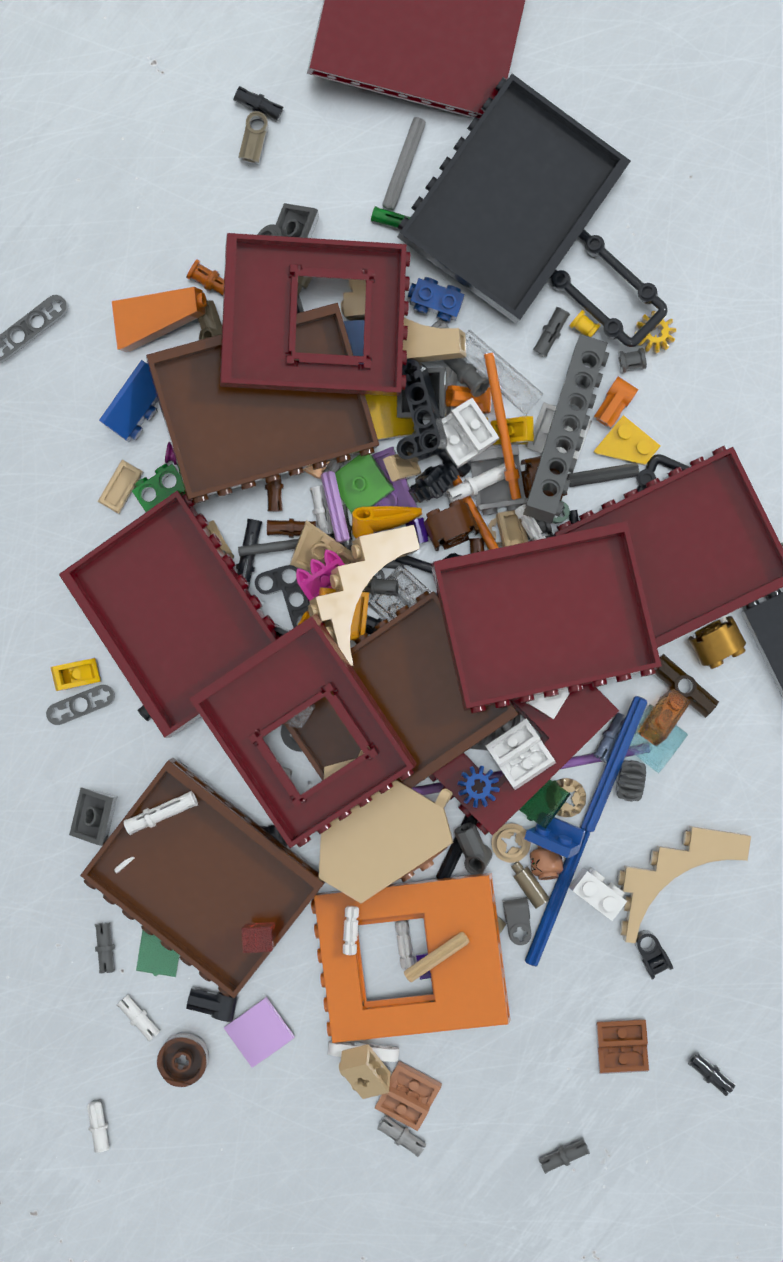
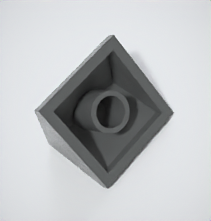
[276,203,319,238]
[397,367,446,420]
[69,788,118,846]

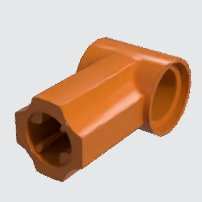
[594,376,639,428]
[445,385,492,414]

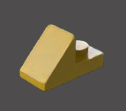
[491,416,534,445]
[50,658,101,691]

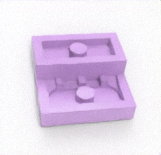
[224,997,295,1067]

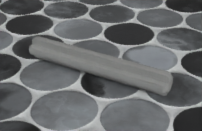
[382,117,426,210]

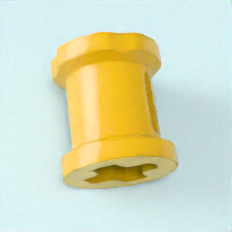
[569,310,601,337]

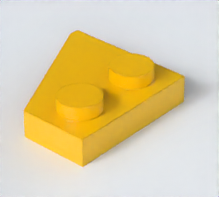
[593,415,661,466]

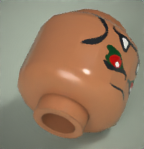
[530,845,563,880]

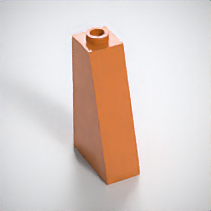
[112,287,207,352]

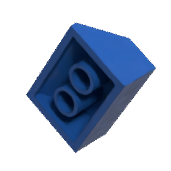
[99,360,158,442]

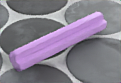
[321,471,350,543]

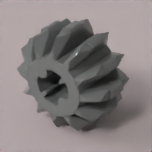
[617,760,647,802]

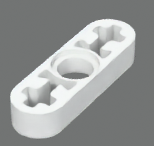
[327,1041,399,1062]

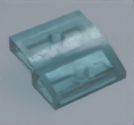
[629,704,688,774]

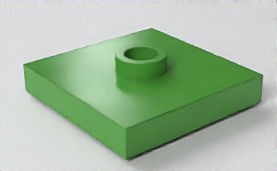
[335,454,395,514]

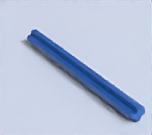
[581,696,647,832]
[525,828,590,967]

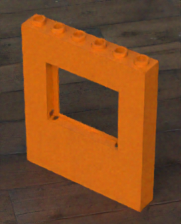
[311,873,511,1043]

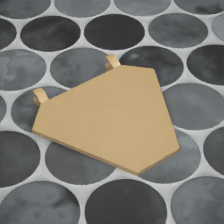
[319,746,453,903]

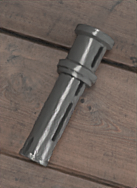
[442,358,490,397]

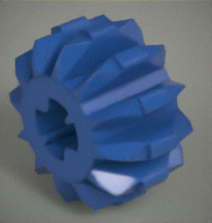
[458,766,500,808]

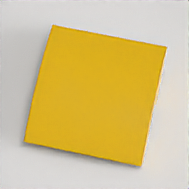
[365,395,414,440]

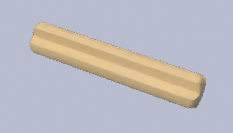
[404,932,470,982]

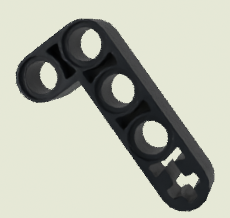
[396,359,448,462]
[255,565,310,628]

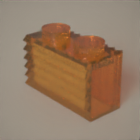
[638,689,691,746]

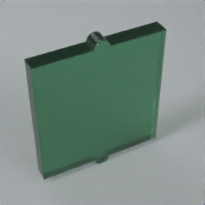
[519,780,571,829]
[136,929,180,977]

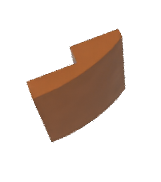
[597,1020,649,1074]

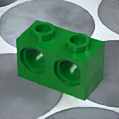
[132,463,186,512]

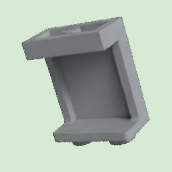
[470,445,527,515]

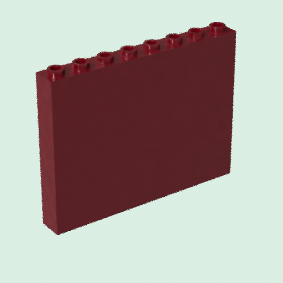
[307,0,525,119]
[554,445,783,648]
[59,490,282,738]
[431,521,662,714]

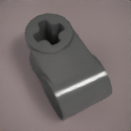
[503,897,532,945]

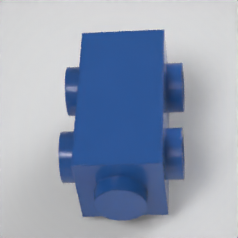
[407,277,465,322]

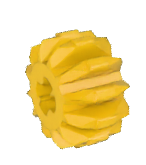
[634,311,676,353]

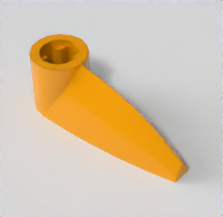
[352,506,422,538]

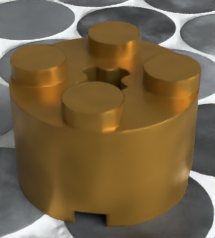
[689,616,746,669]

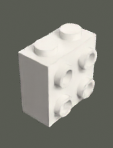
[569,867,627,921]

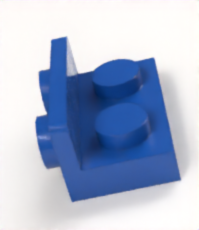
[524,813,585,858]

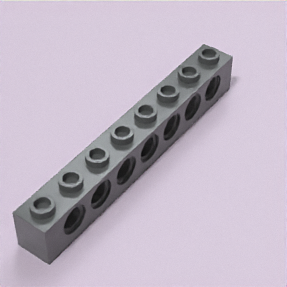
[523,334,610,524]

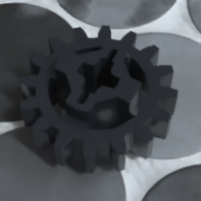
[408,462,460,503]

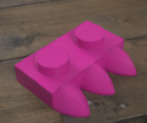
[296,549,345,601]

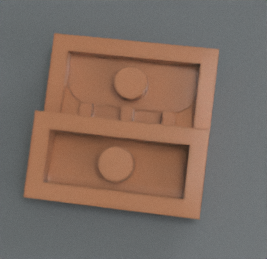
[375,1061,442,1131]

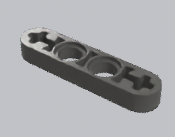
[0,295,68,363]

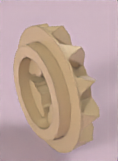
[547,778,586,817]
[491,823,531,863]

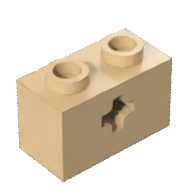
[339,1044,391,1099]

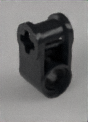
[634,930,674,980]

